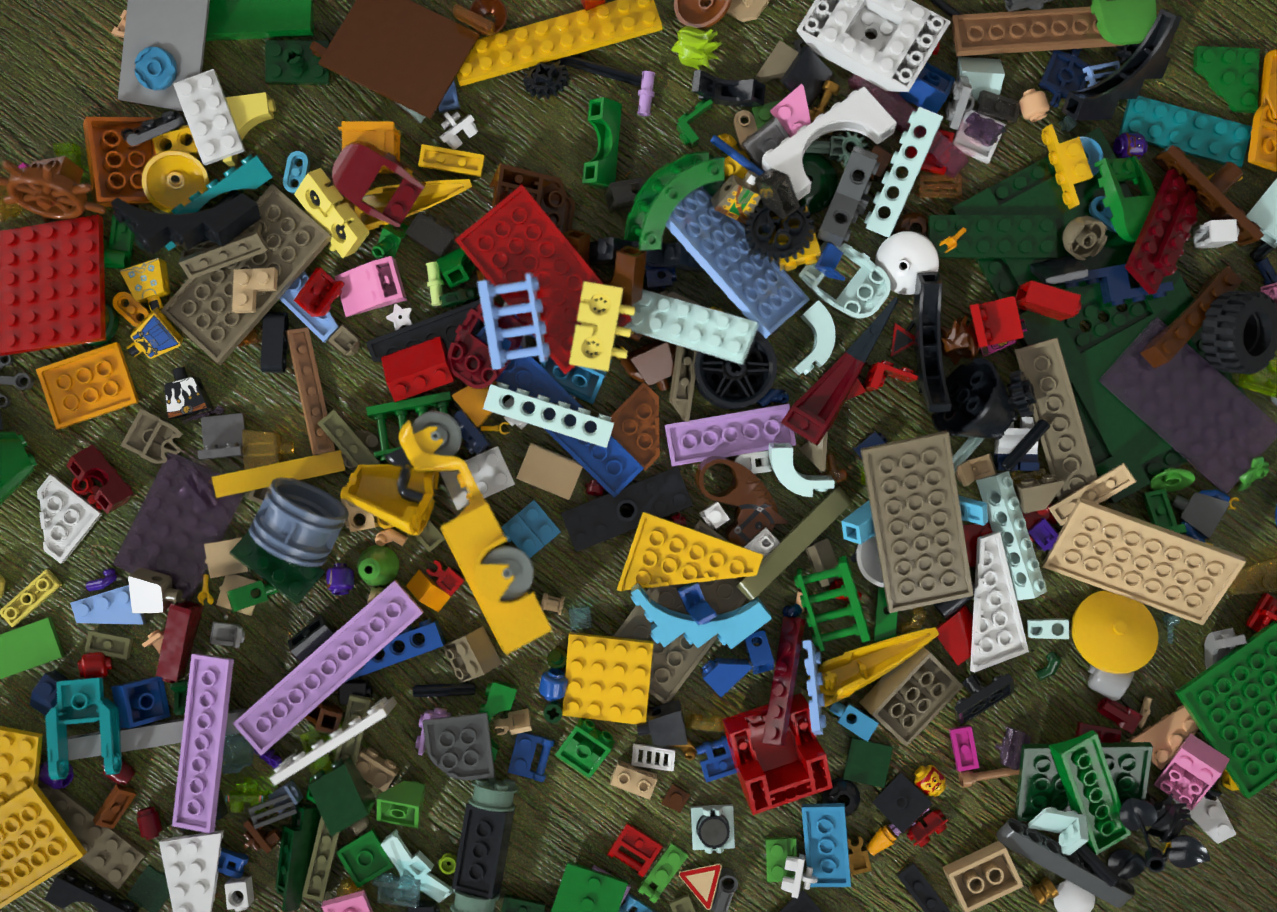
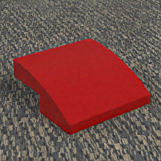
[936,605,973,666]

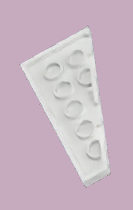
[970,531,1029,673]

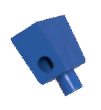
[744,629,774,675]

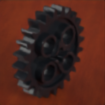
[744,197,815,264]

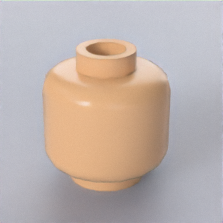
[1018,88,1050,122]

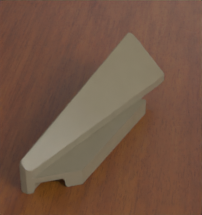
[669,345,698,422]

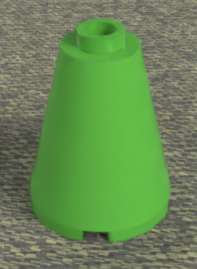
[357,545,400,587]

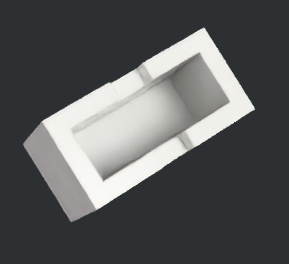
[1193,219,1239,249]

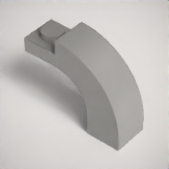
[1204,628,1247,669]

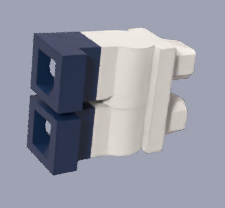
[994,417,1040,471]

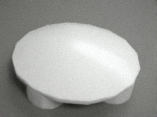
[1053,880,1095,912]

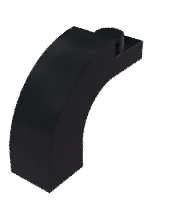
[692,70,766,107]

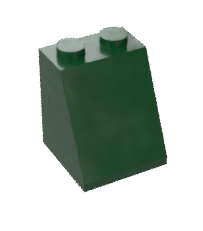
[308,757,377,837]

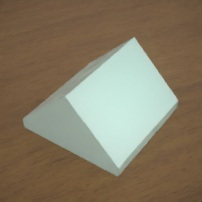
[956,57,1005,102]

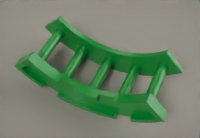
[624,151,725,250]

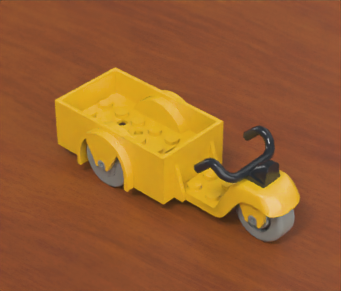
[384,411,552,654]

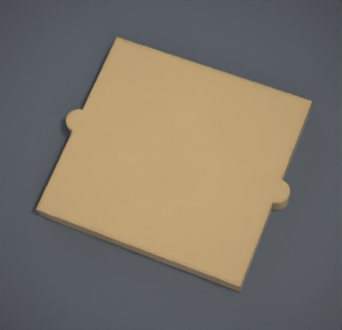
[204,537,248,578]
[216,574,260,616]

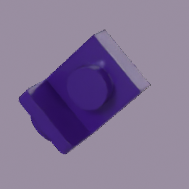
[1028,518,1058,552]

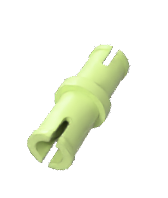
[426,262,444,306]

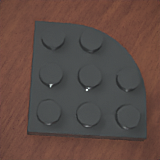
[423,712,495,780]

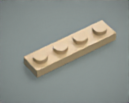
[1049,462,1136,526]

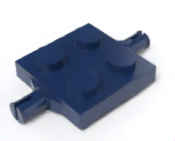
[1038,48,1092,108]

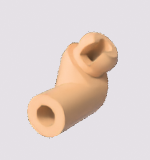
[375,528,408,546]

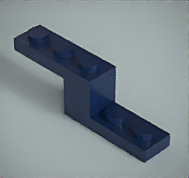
[1057,264,1174,306]

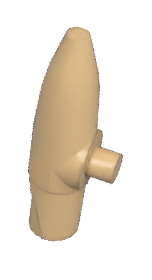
[1139,696,1152,728]

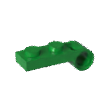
[104,209,135,269]

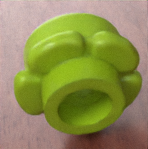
[438,853,457,874]

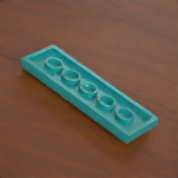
[1118,96,1252,168]

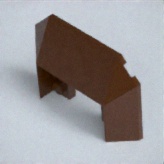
[476,163,575,295]

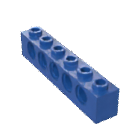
[347,618,446,681]

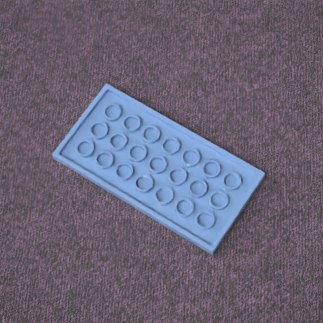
[666,186,810,339]

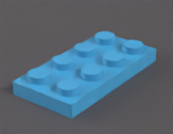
[801,803,851,887]

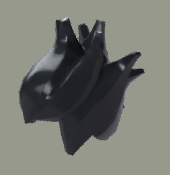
[1147,793,1194,843]

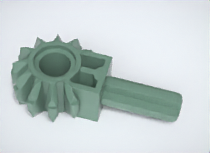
[805,131,868,167]

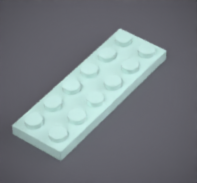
[624,289,759,365]

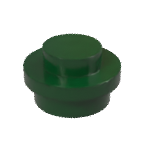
[547,648,567,669]

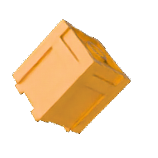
[338,121,401,174]

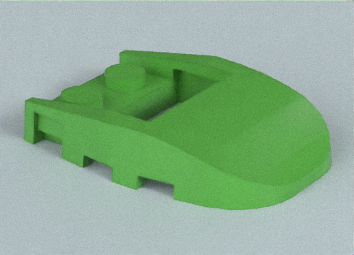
[1090,0,1157,45]

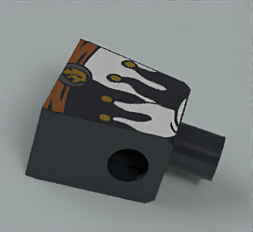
[164,367,213,419]

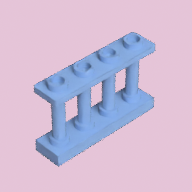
[478,273,550,370]

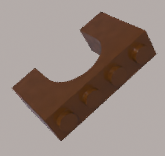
[563,229,646,306]

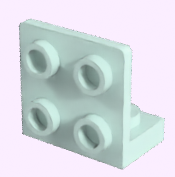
[1028,807,1089,855]

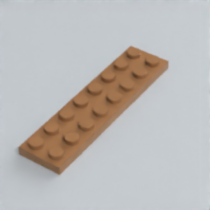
[951,7,1123,56]

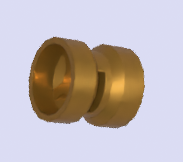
[1029,876,1059,906]

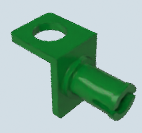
[372,223,412,259]

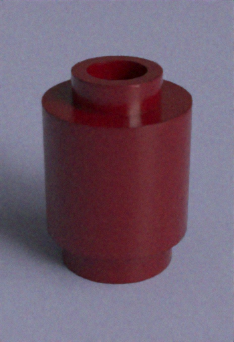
[102,760,136,786]
[136,806,163,840]

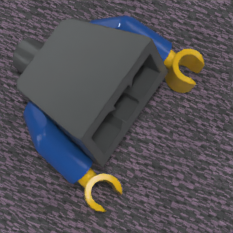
[1172,489,1239,546]

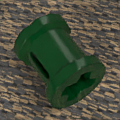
[543,701,563,723]

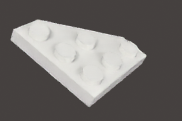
[37,474,103,564]

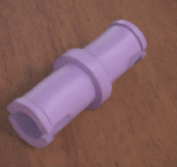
[637,71,655,116]

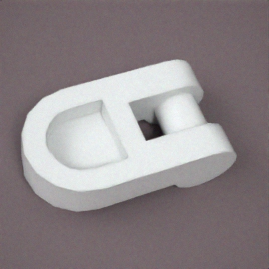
[734,450,773,474]

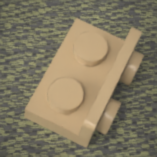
[356,747,400,792]

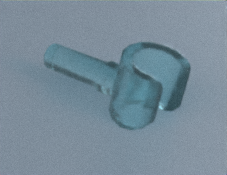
[1163,614,1180,644]

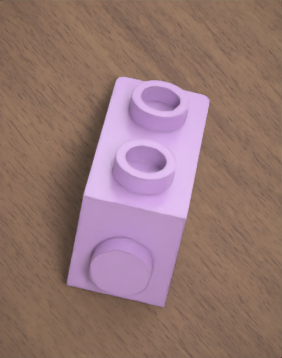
[415,708,452,755]

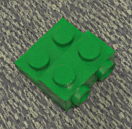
[555,718,615,779]

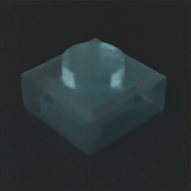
[569,606,592,630]

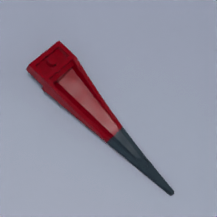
[781,297,898,446]

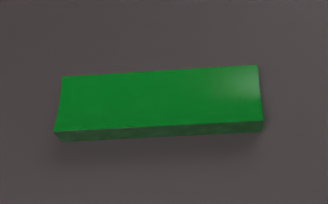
[205,0,315,41]
[1049,730,1131,855]

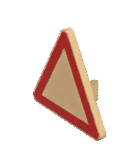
[679,863,722,910]

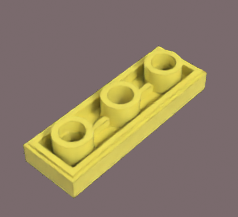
[0,569,63,627]

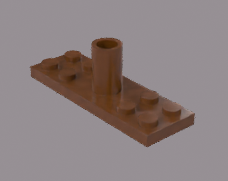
[1152,145,1264,247]

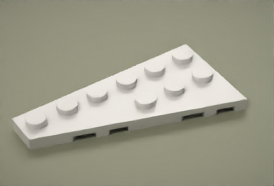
[159,830,224,912]

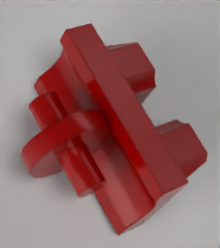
[1246,593,1277,632]

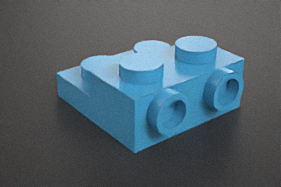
[501,500,561,558]

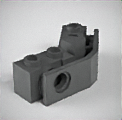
[817,146,880,247]

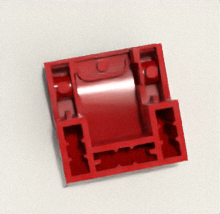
[722,693,833,815]

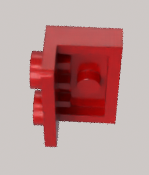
[294,267,345,317]

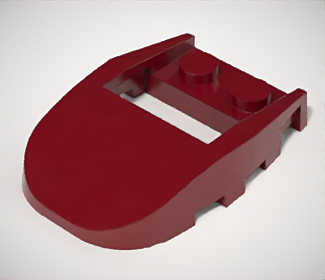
[332,141,427,227]
[447,298,527,389]

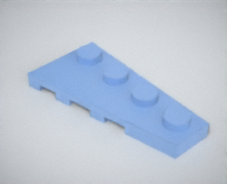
[280,270,339,343]
[803,640,826,735]

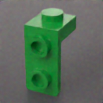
[676,99,713,149]

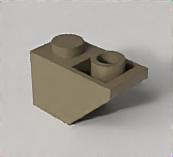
[1015,474,1064,513]

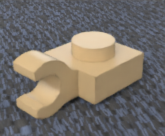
[494,708,532,735]

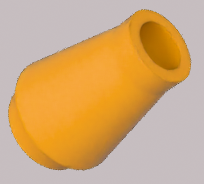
[866,825,897,856]

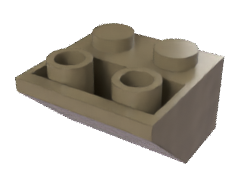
[442,626,502,683]

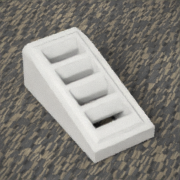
[631,744,675,771]

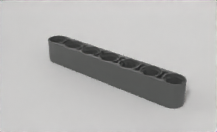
[996,818,1135,908]

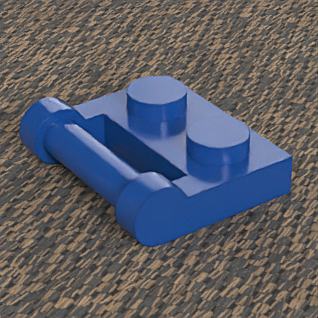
[508,732,555,782]

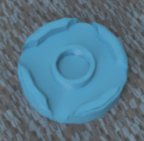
[134,47,177,91]

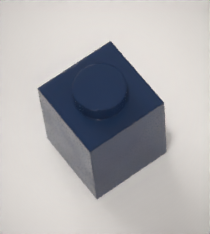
[853,432,888,459]

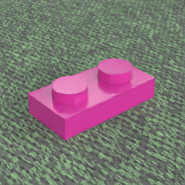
[949,725,979,772]

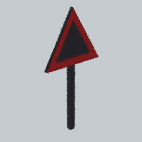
[890,320,915,357]

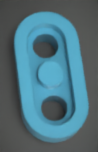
[283,151,310,194]

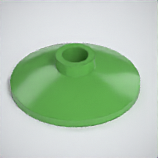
[1150,468,1195,492]

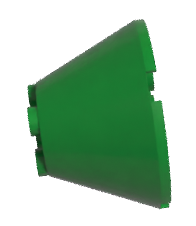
[0,432,37,506]

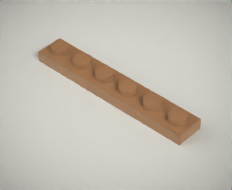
[286,327,335,455]

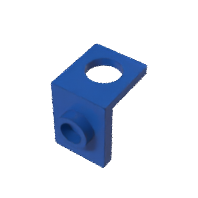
[815,243,845,281]

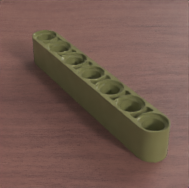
[736,485,853,601]

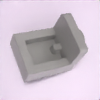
[210,621,245,648]

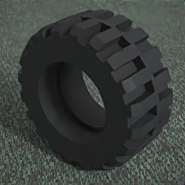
[1201,291,1277,374]

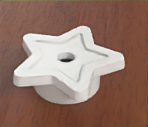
[386,304,413,330]

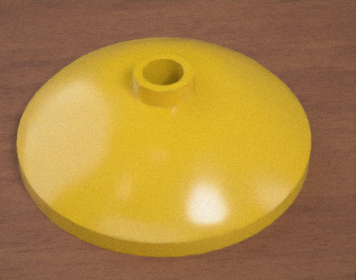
[142,150,209,214]

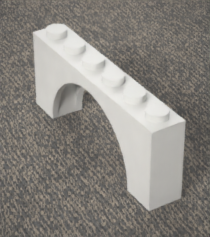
[762,87,897,204]

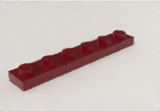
[762,617,805,747]

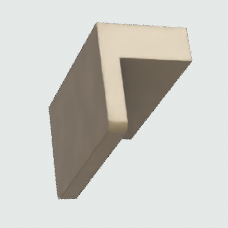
[805,538,842,587]

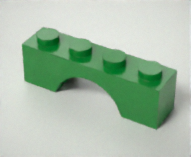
[582,97,622,189]
[436,248,476,289]
[479,679,519,763]

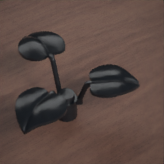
[1108,797,1210,880]

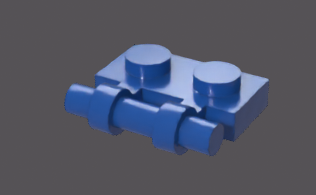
[695,735,737,783]

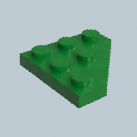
[1193,46,1260,113]

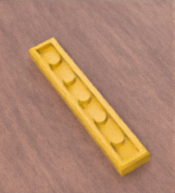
[212,450,345,498]

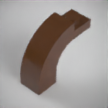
[304,699,343,734]

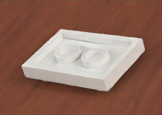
[440,446,515,510]

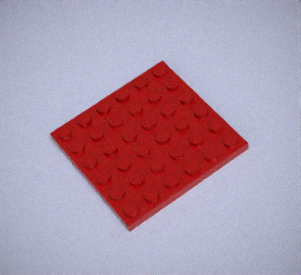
[0,215,106,356]

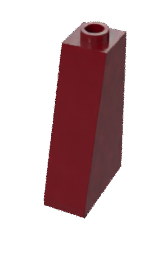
[156,600,204,683]

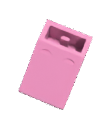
[334,256,407,317]
[1153,733,1230,811]

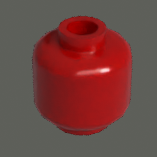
[78,652,112,679]

